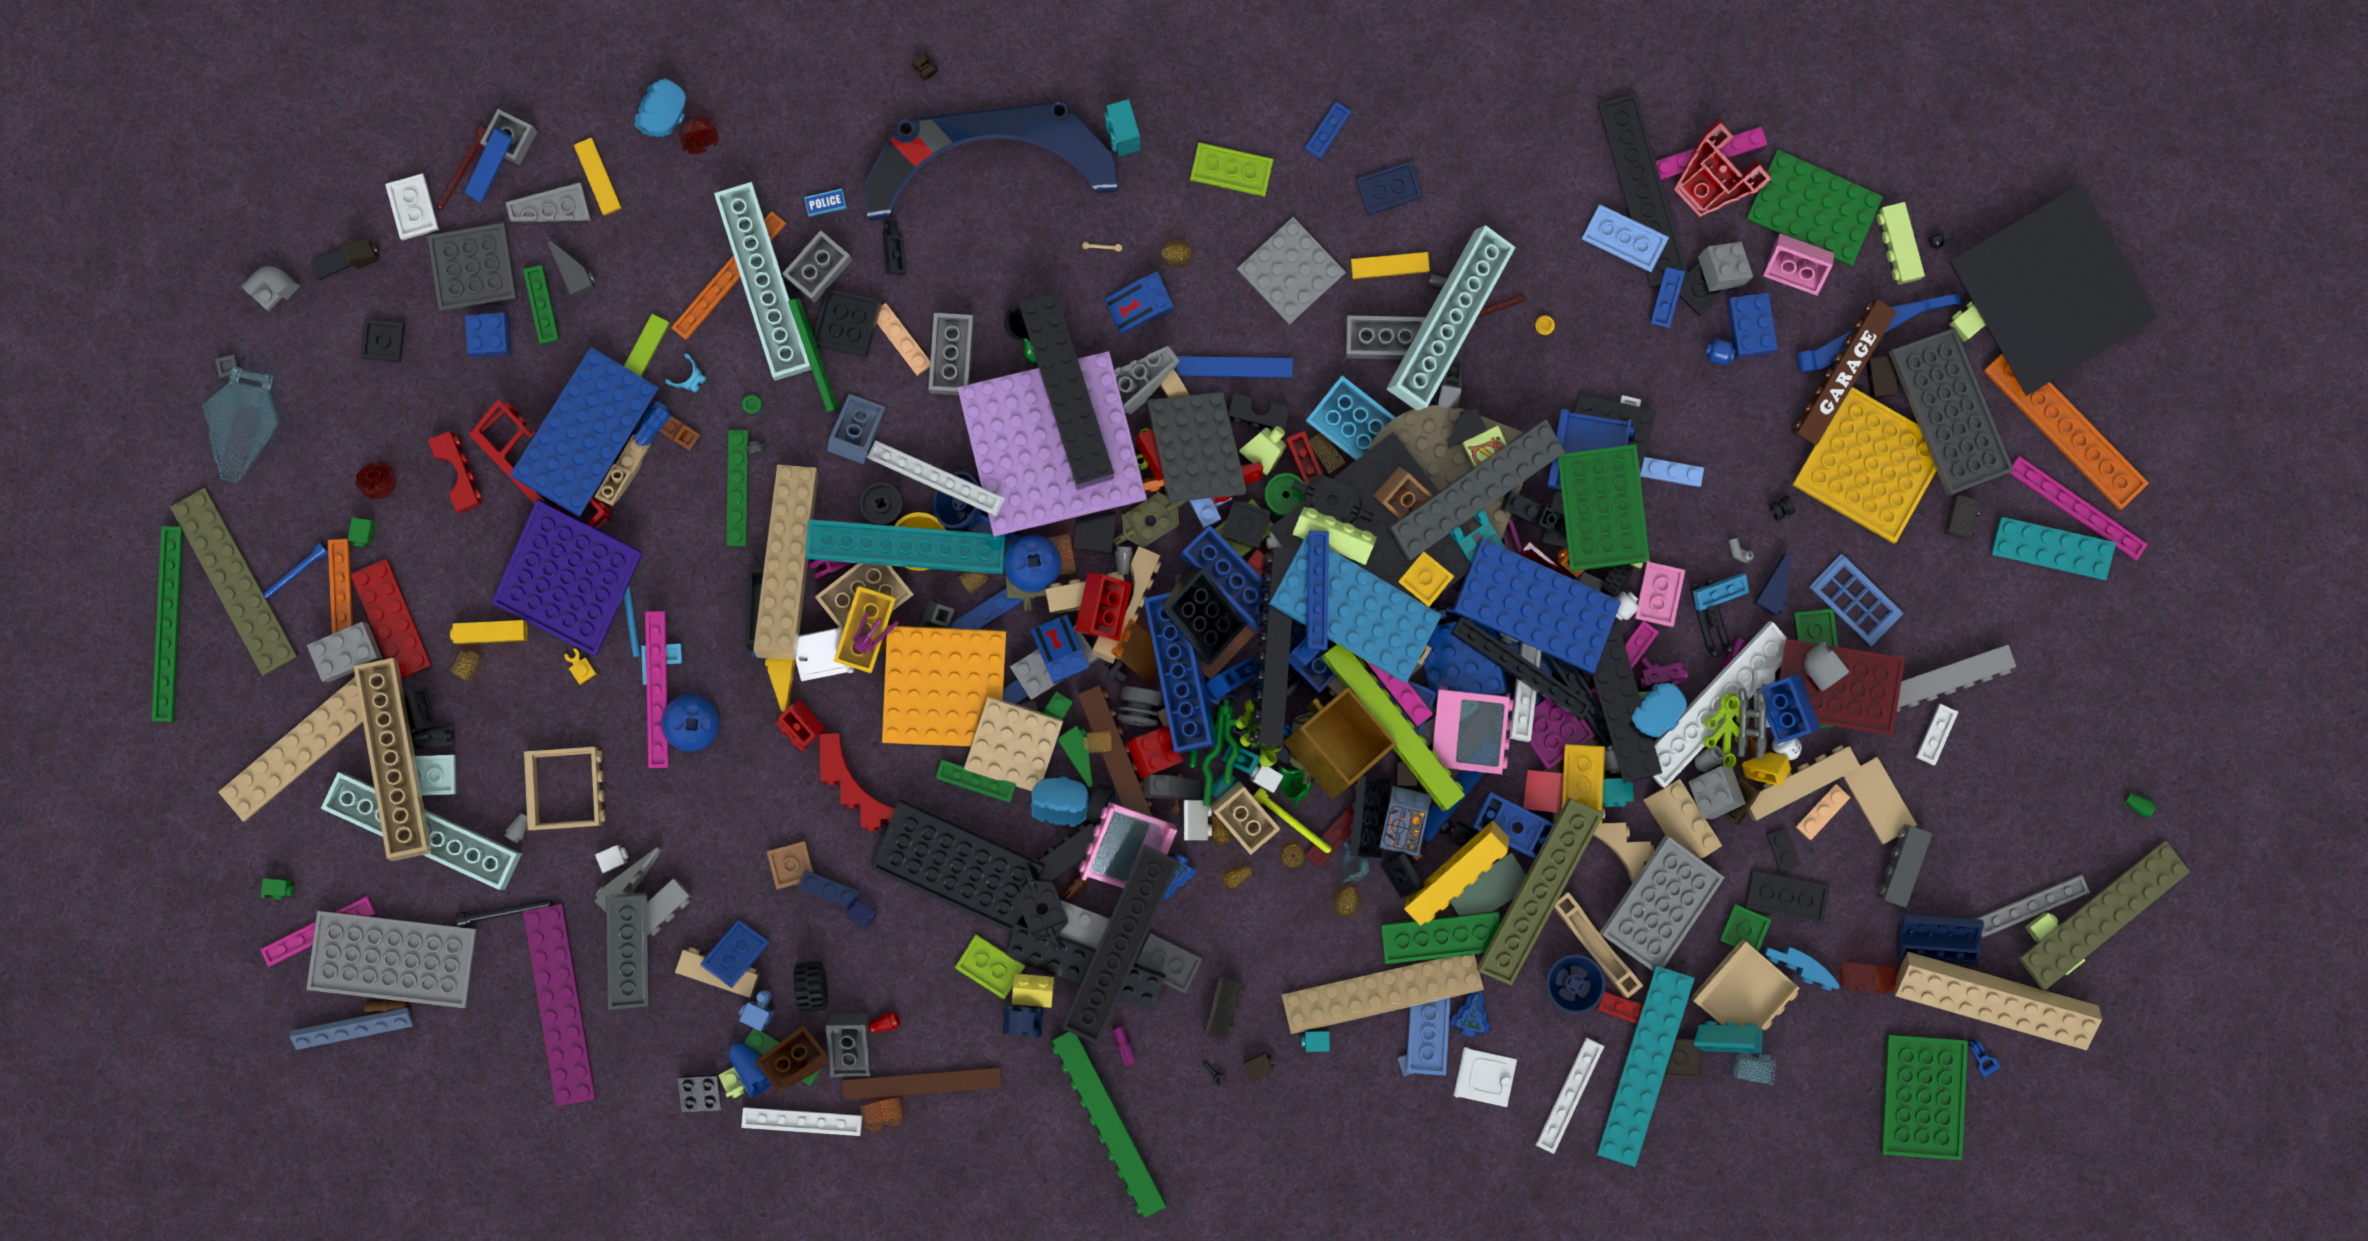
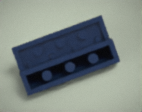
[1896,914,1984,964]

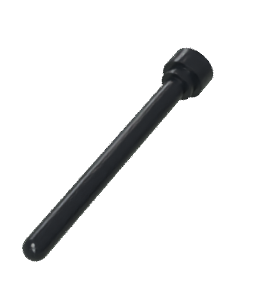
[456,899,553,928]

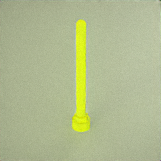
[1253,787,1331,853]

